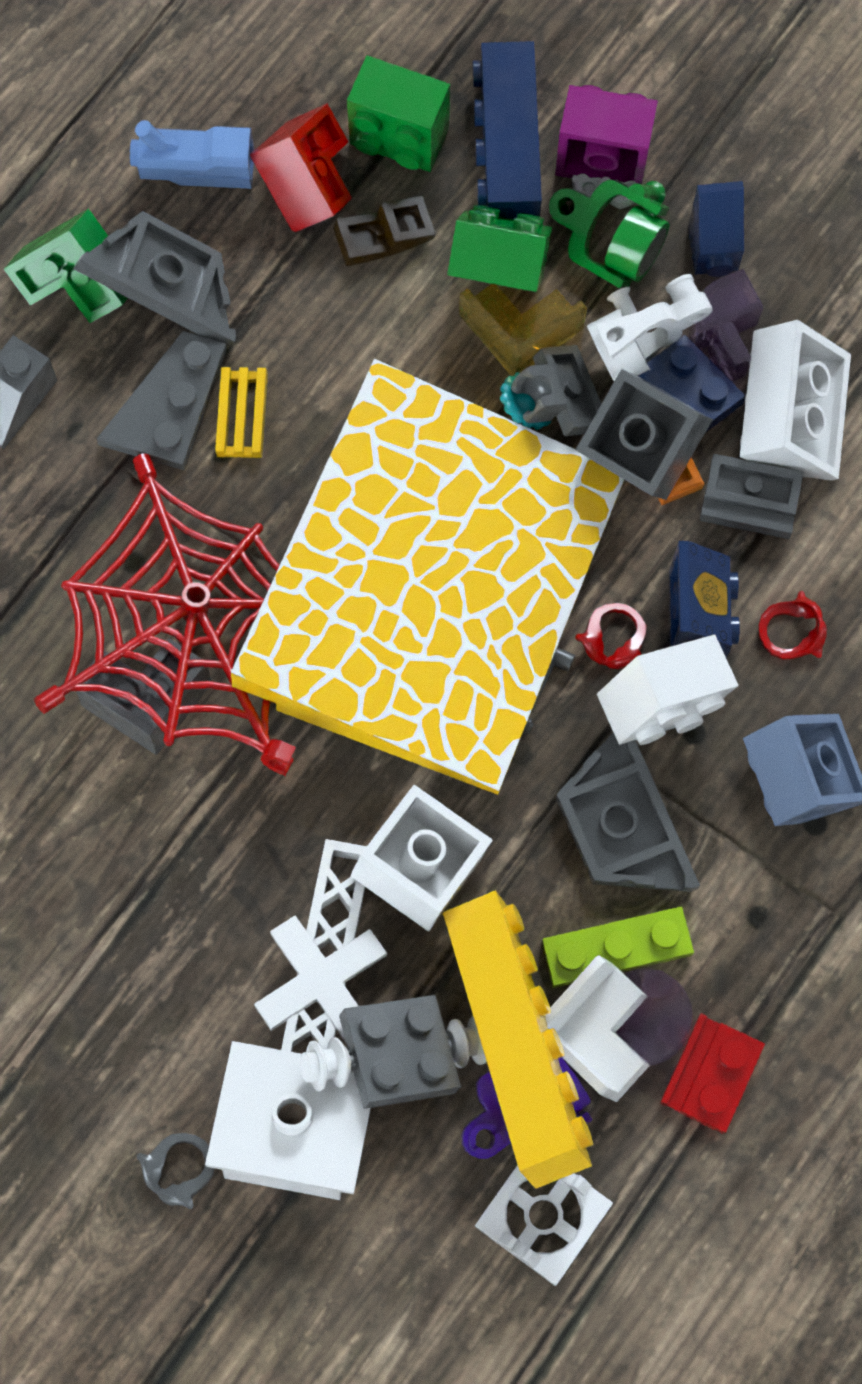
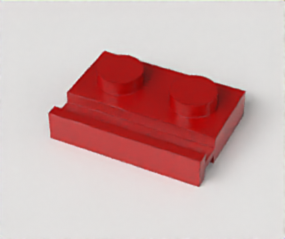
[659,1013,765,1134]

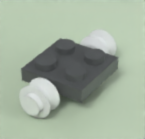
[300,995,487,1109]

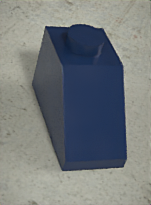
[688,181,744,277]

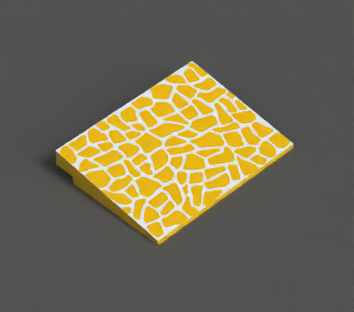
[231,359,624,795]

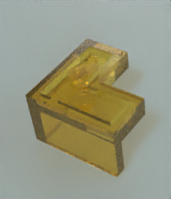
[459,284,587,376]

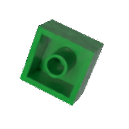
[347,55,450,172]
[447,205,552,292]

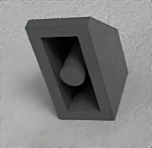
[0,335,58,450]

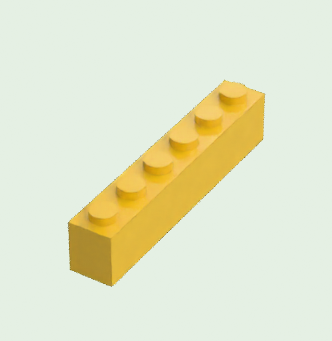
[442,890,593,1189]

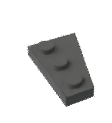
[97,331,227,470]

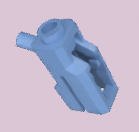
[130,120,254,189]

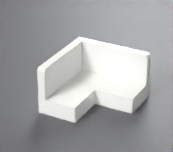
[545,955,650,1102]

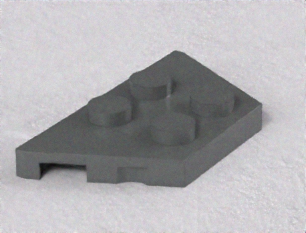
[73,211,236,349]
[556,732,700,892]

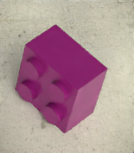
[555,85,658,184]

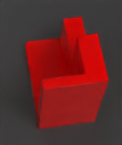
[250,103,352,232]

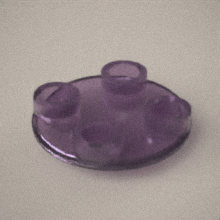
[615,969,693,1066]

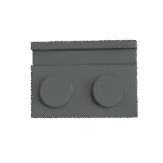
[699,454,804,539]

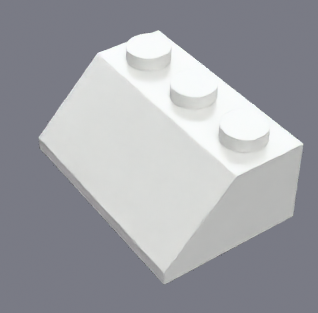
[740,320,851,480]

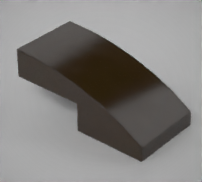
[333,196,436,267]

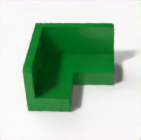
[4,208,128,323]

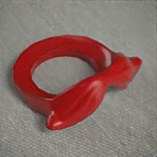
[758,591,827,660]
[575,603,647,669]

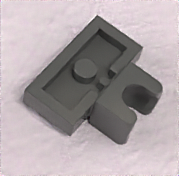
[511,345,601,436]

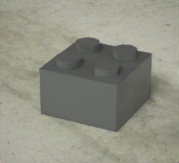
[576,369,713,500]

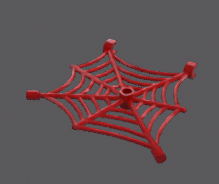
[34,454,296,776]

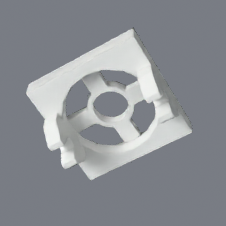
[475,1165,613,1286]

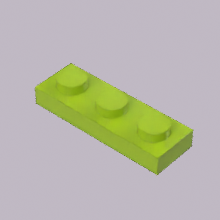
[541,906,694,988]

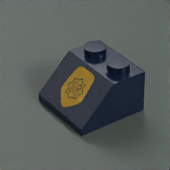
[669,541,740,659]

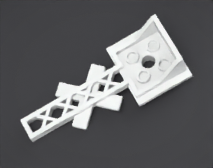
[205,839,387,1200]

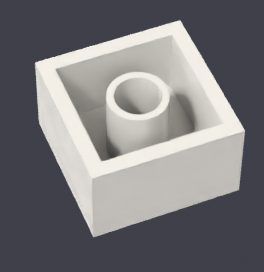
[597,634,739,745]
[351,785,493,932]

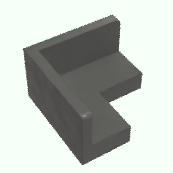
[76,638,211,755]

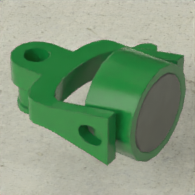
[549,180,670,289]

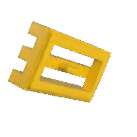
[215,367,268,458]

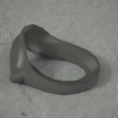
[137,1133,215,1209]

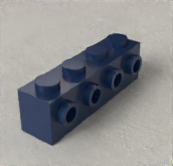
[472,41,542,220]

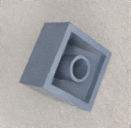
[743,714,862,826]

